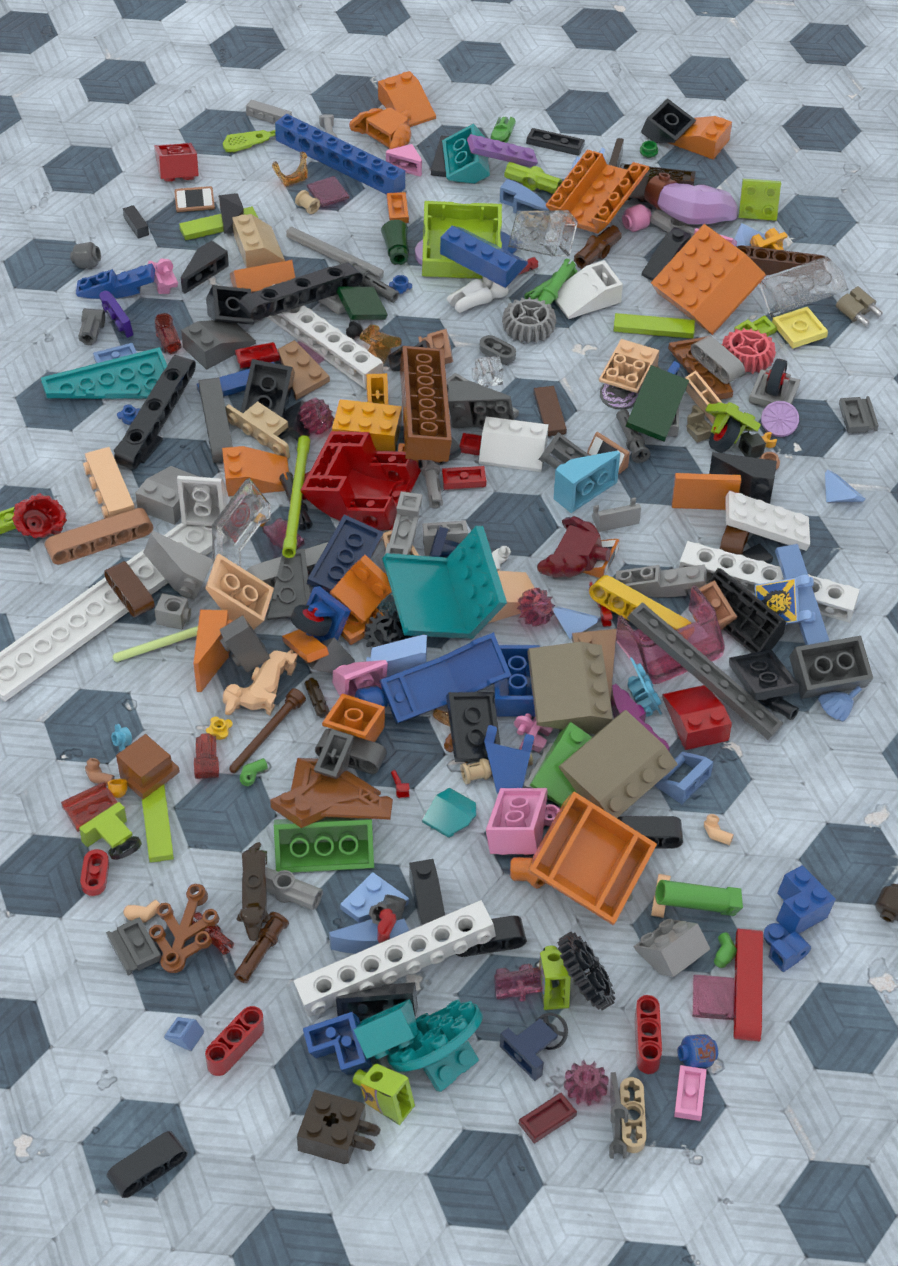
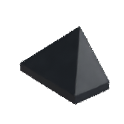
[218,193,244,234]

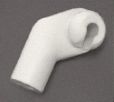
[492,546,511,571]

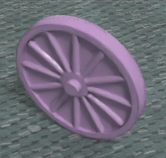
[761,401,799,437]

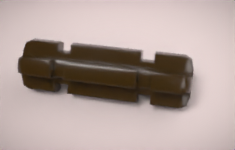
[304,677,330,718]

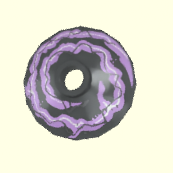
[600,383,640,410]

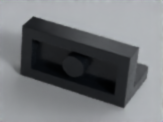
[277,400,317,441]

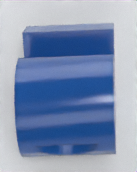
[768,932,811,972]

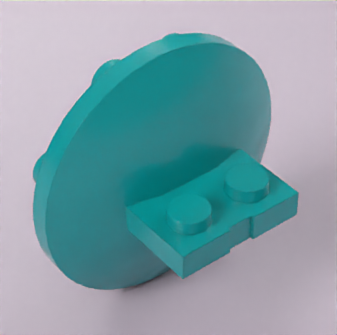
[387,1000,483,1092]

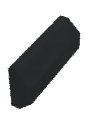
[692,568,786,653]

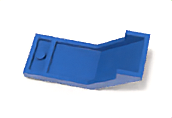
[379,632,511,724]

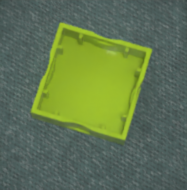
[422,201,502,279]

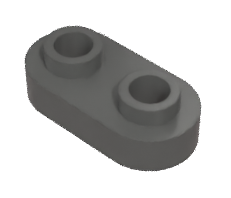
[479,335,516,364]

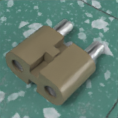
[835,286,883,327]

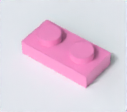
[674,1065,706,1121]

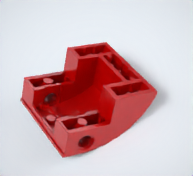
[301,431,421,530]

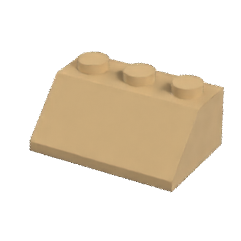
[232,214,285,268]

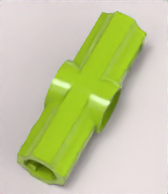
[504,162,563,194]

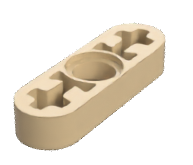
[619,1077,646,1153]

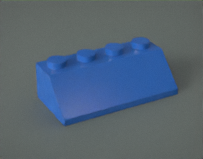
[440,226,528,288]

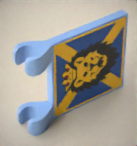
[755,575,816,625]

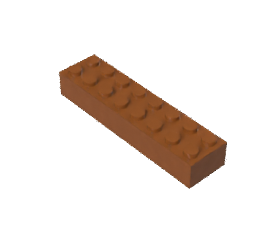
[400,346,452,462]

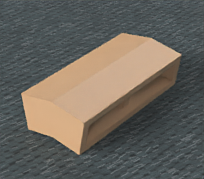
[685,371,722,424]

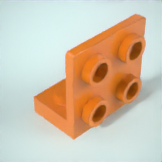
[330,555,392,623]

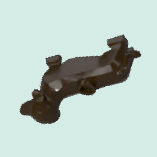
[236,842,270,941]

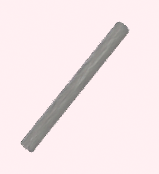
[286,227,384,280]

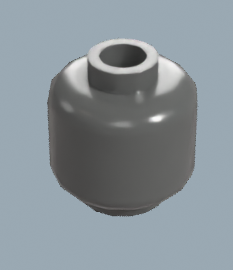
[70,242,101,269]

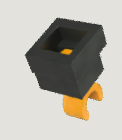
[738,431,777,458]

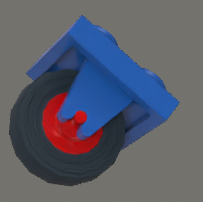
[291,586,351,642]

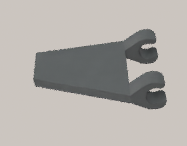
[609,1072,628,1159]

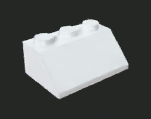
[479,417,548,472]

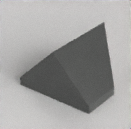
[304,638,355,674]

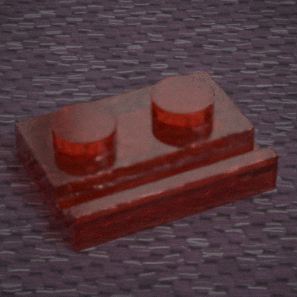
[61,782,118,832]

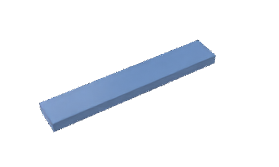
[775,544,829,645]

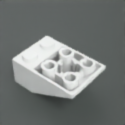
[555,260,623,319]

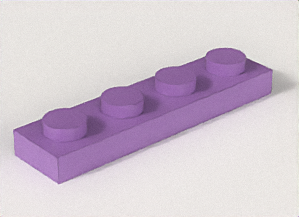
[467,134,538,167]

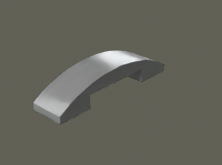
[383,491,422,564]

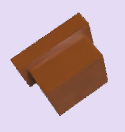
[116,734,180,800]

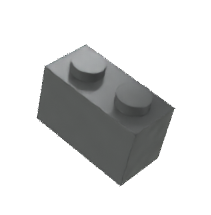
[219,615,270,672]

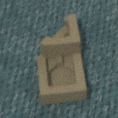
[687,405,712,443]

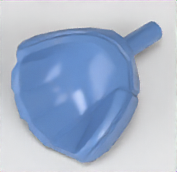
[818,686,862,722]

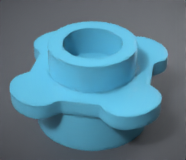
[111,724,132,751]

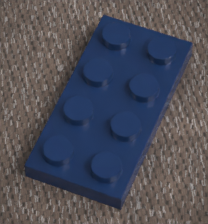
[306,515,384,595]

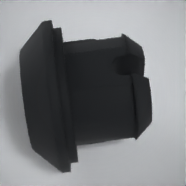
[346,321,363,339]

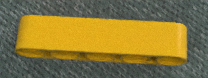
[589,575,694,640]

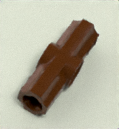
[574,225,622,269]

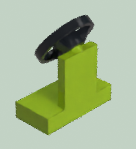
[79,802,142,860]

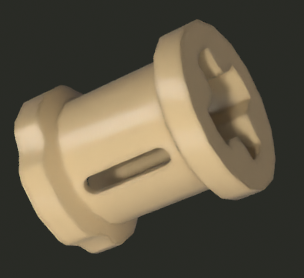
[295,190,320,214]

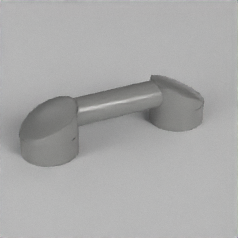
[319,114,338,138]

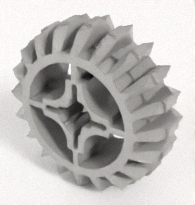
[502,297,556,344]

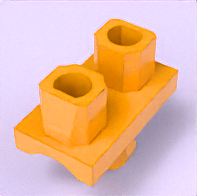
[750,228,788,250]

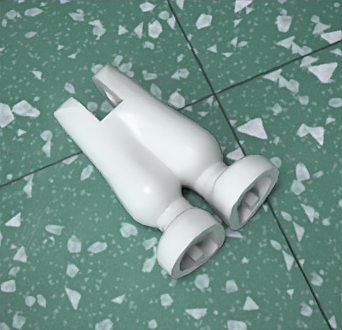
[447,276,508,313]

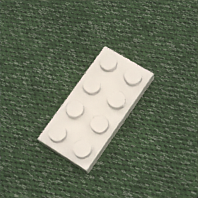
[726,491,810,551]

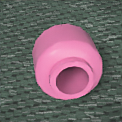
[622,204,652,232]

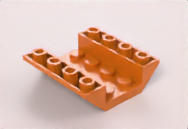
[546,149,650,234]

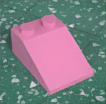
[486,788,548,855]

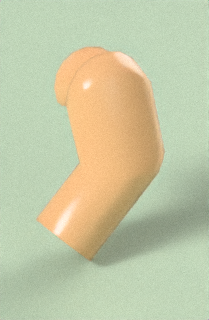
[704,814,734,846]

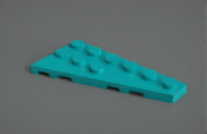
[41,347,167,399]

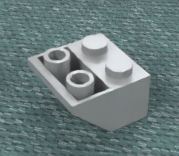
[634,919,710,977]

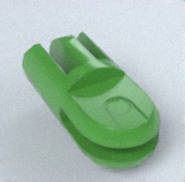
[491,117,516,143]

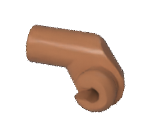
[85,758,115,786]

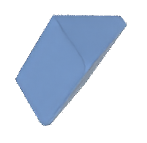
[164,1017,204,1051]

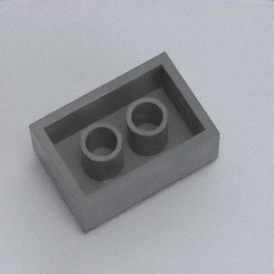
[789,636,873,699]

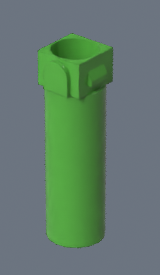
[655,880,743,916]

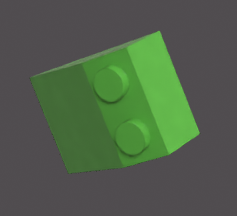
[530,722,592,807]

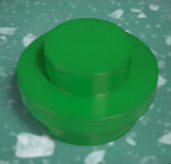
[640,141,658,158]

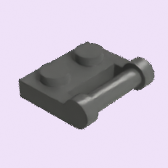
[538,432,590,469]

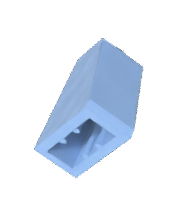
[366,635,427,677]

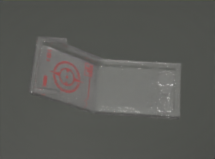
[211,478,271,570]

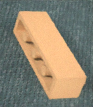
[83,447,135,519]

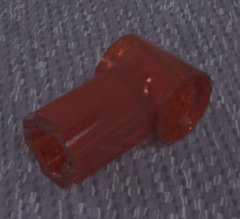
[155,313,182,355]
[194,733,219,779]

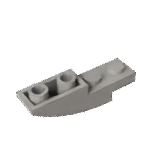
[616,564,707,597]

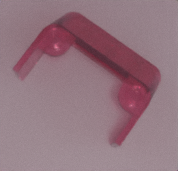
[616,585,725,684]

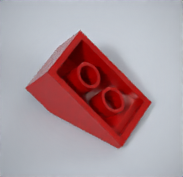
[154,143,199,181]
[662,685,732,750]

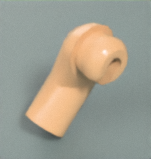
[123,900,160,923]

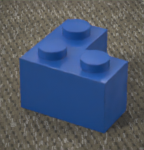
[776,865,836,934]
[303,1012,372,1075]

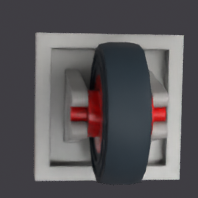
[749,358,801,406]

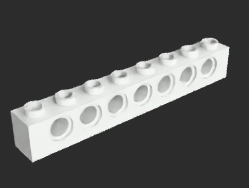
[267,284,383,389]
[679,541,860,623]
[293,900,496,1017]

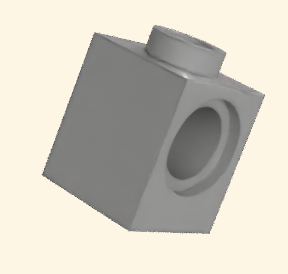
[155,593,191,630]

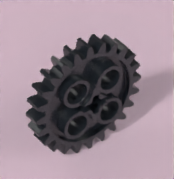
[557,931,616,1011]

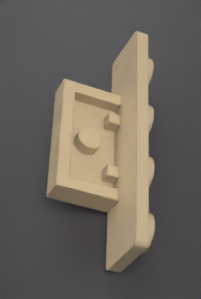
[225,401,290,459]

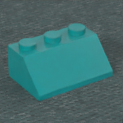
[442,123,490,184]

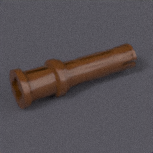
[234,912,289,983]

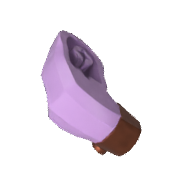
[644,173,738,224]

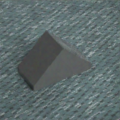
[314,729,354,779]

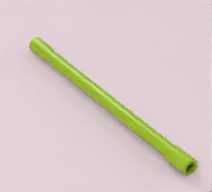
[282,436,311,558]

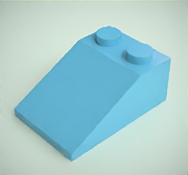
[553,451,620,513]

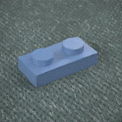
[93,343,137,363]

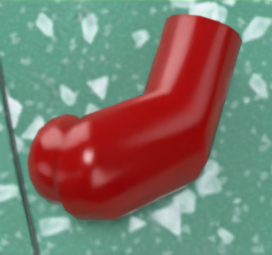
[377,908,397,943]

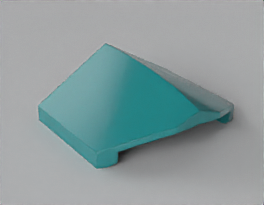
[422,788,476,838]

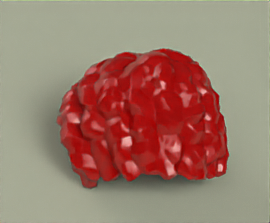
[12,493,67,538]

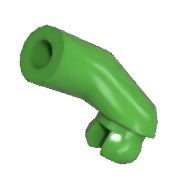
[240,758,268,786]
[714,932,737,968]

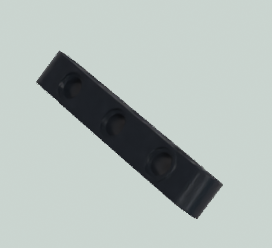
[239,262,363,320]
[114,355,196,470]

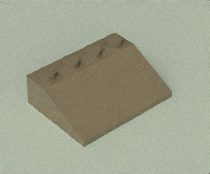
[527,642,613,735]
[558,710,678,818]

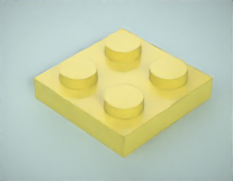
[772,307,828,349]

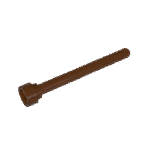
[229,688,306,773]

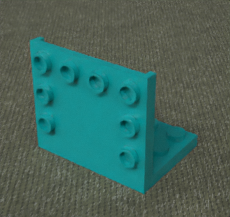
[382,526,507,639]

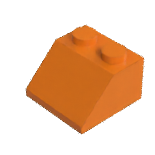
[322,693,385,742]

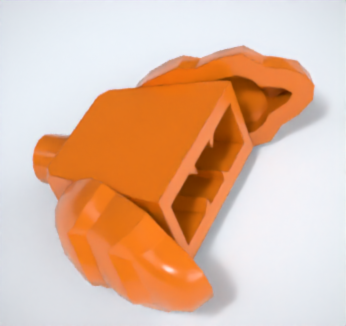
[349,108,411,149]

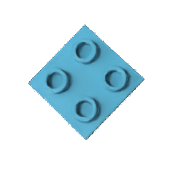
[627,657,662,717]

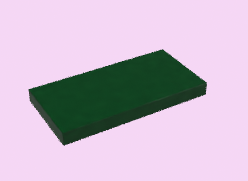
[625,365,689,442]

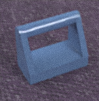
[654,752,713,805]

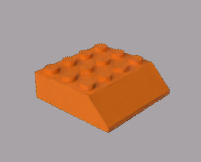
[651,224,766,335]
[528,791,657,925]

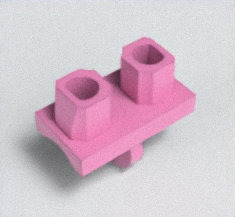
[148,258,178,294]
[514,714,553,753]

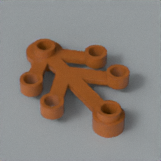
[149,884,220,973]

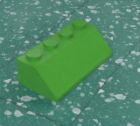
[274,817,374,872]

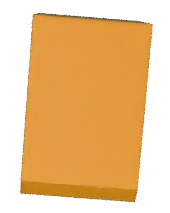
[366,373,389,405]

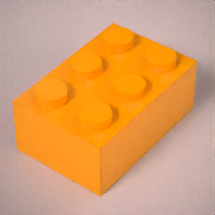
[332,399,402,451]

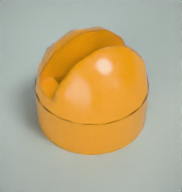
[108,779,128,798]

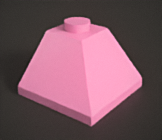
[332,660,388,697]

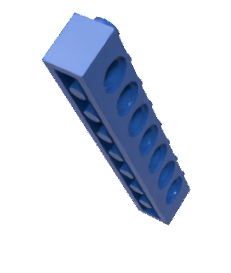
[275,113,405,195]

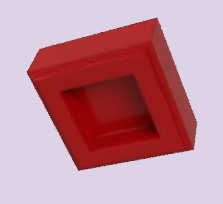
[459,433,482,455]

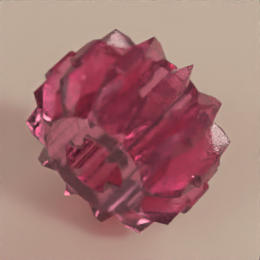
[299,397,335,435]
[516,588,556,627]
[564,1060,609,1107]

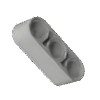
[691,336,745,384]

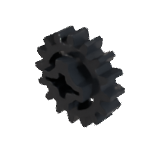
[364,610,412,647]

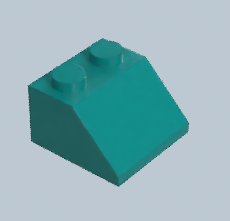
[354,999,419,1059]

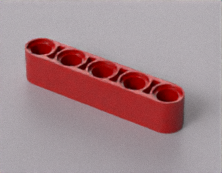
[733,928,763,1042]

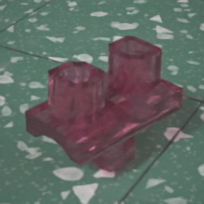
[263,518,305,550]
[494,964,542,1002]

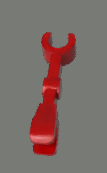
[589,582,612,627]

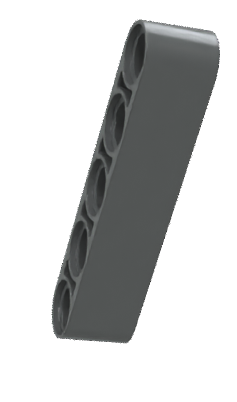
[198,377,233,463]

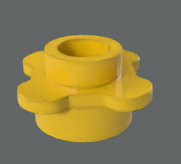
[206,716,233,740]

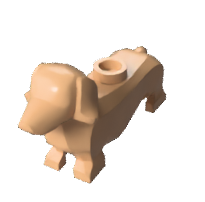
[222,649,298,716]

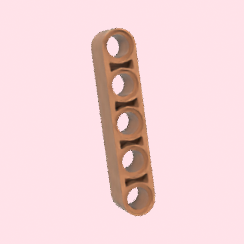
[45,508,154,565]

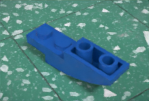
[76,263,155,299]

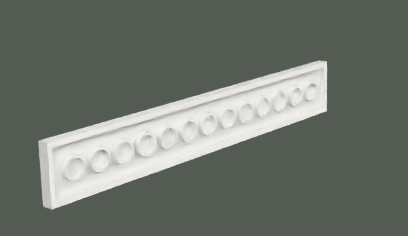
[0,513,242,702]

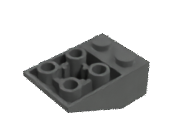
[448,381,515,428]

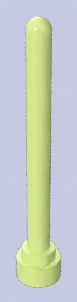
[113,626,198,662]

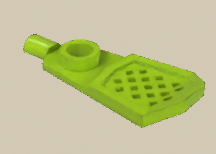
[223,130,276,152]

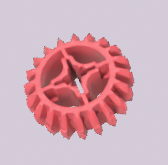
[721,328,776,374]

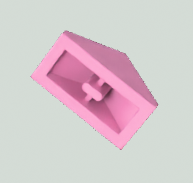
[386,144,422,177]

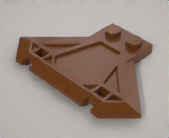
[270,758,393,828]

